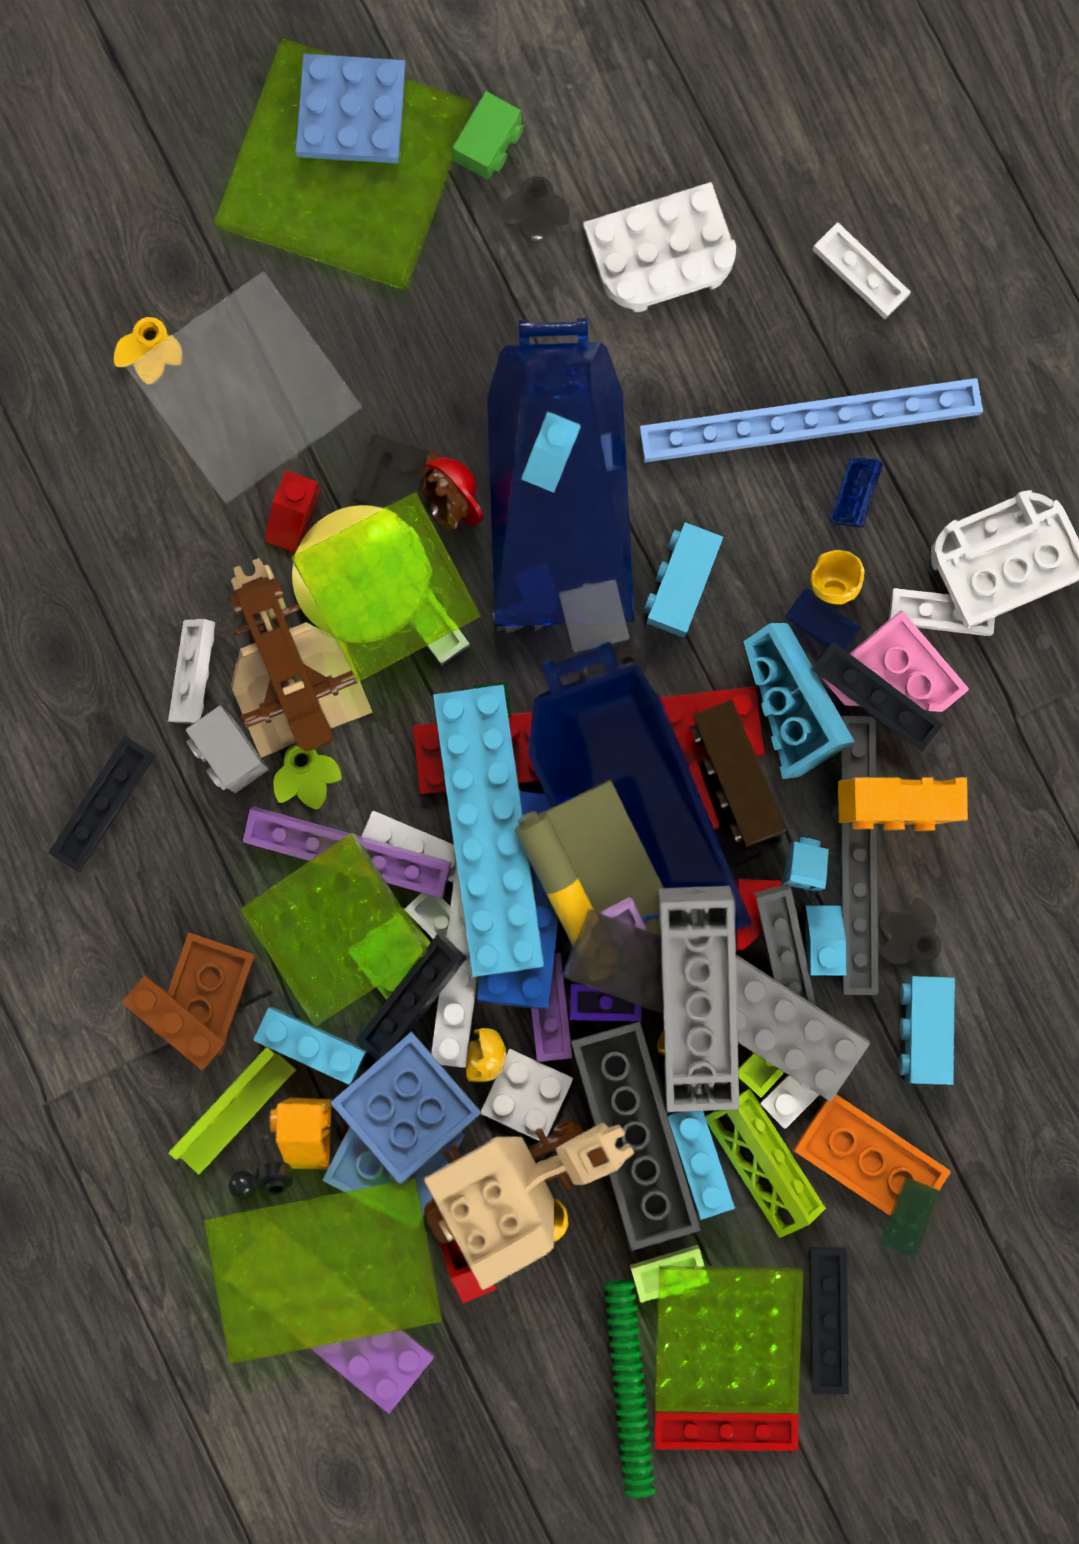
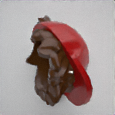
[420,450,483,531]

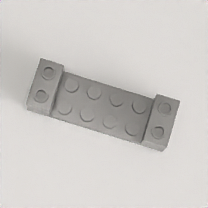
[658,886,739,1112]

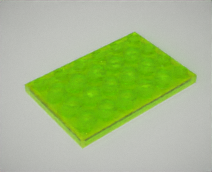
[204,1177,442,1364]

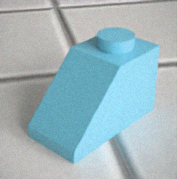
[521,412,581,493]
[782,837,829,892]
[805,905,846,976]

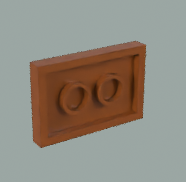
[153,932,256,1055]

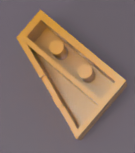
[838,778,968,831]
[270,1098,332,1170]

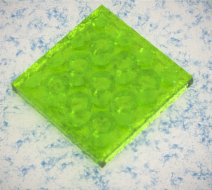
[291,492,481,682]
[241,833,428,1027]
[654,1265,803,1414]

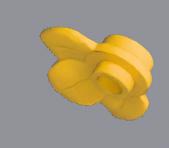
[114,317,183,386]

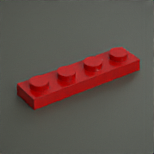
[654,1410,798,1451]

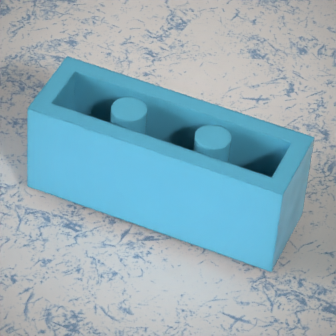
[643,522,723,638]
[899,976,955,1085]
[253,1007,367,1085]
[666,1111,735,1219]

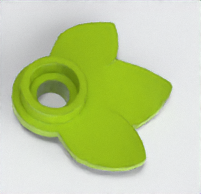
[273,743,342,810]

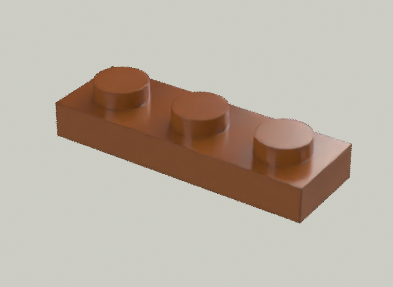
[121,975,227,1071]

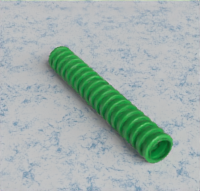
[603,1280,656,1498]

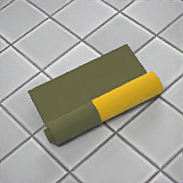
[514,780,663,980]

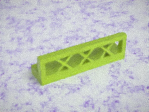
[169,1047,297,1175]
[705,1088,826,1238]

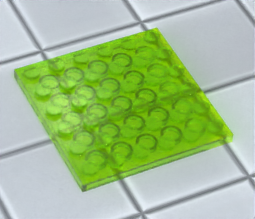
[214,38,472,290]

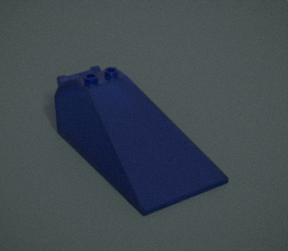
[487,318,635,627]
[527,641,752,966]

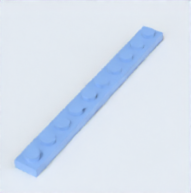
[639,378,983,462]

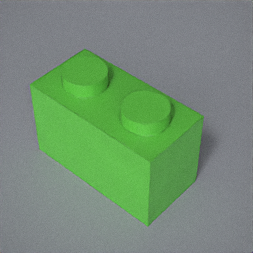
[452,91,524,180]

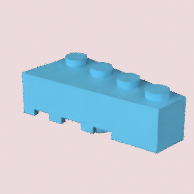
[743,623,855,779]

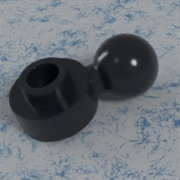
[229,1162,293,1200]

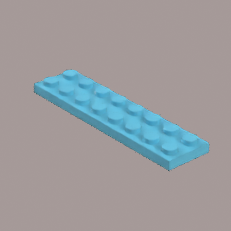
[433,685,544,977]

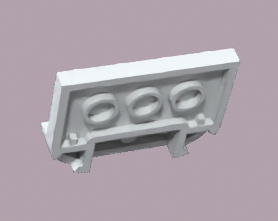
[583,182,736,312]
[931,490,1079,629]

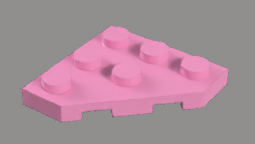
[821,610,969,712]

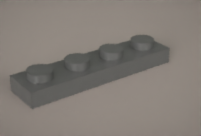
[754,884,816,1006]

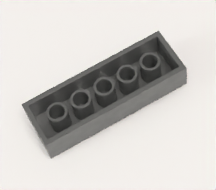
[570,1021,701,1251]

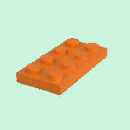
[793,1094,951,1231]

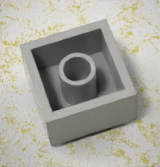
[185,705,269,794]

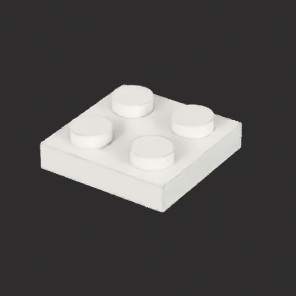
[481,1049,573,1141]

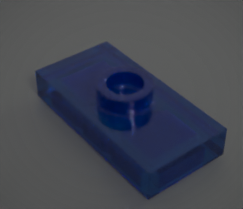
[830,457,883,528]
[785,588,861,650]

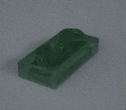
[879,1176,941,1258]

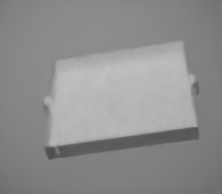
[559,579,630,653]

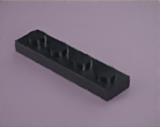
[811,640,944,752]
[48,736,156,872]
[356,934,467,1061]
[809,1247,849,1394]

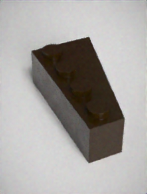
[689,699,786,852]

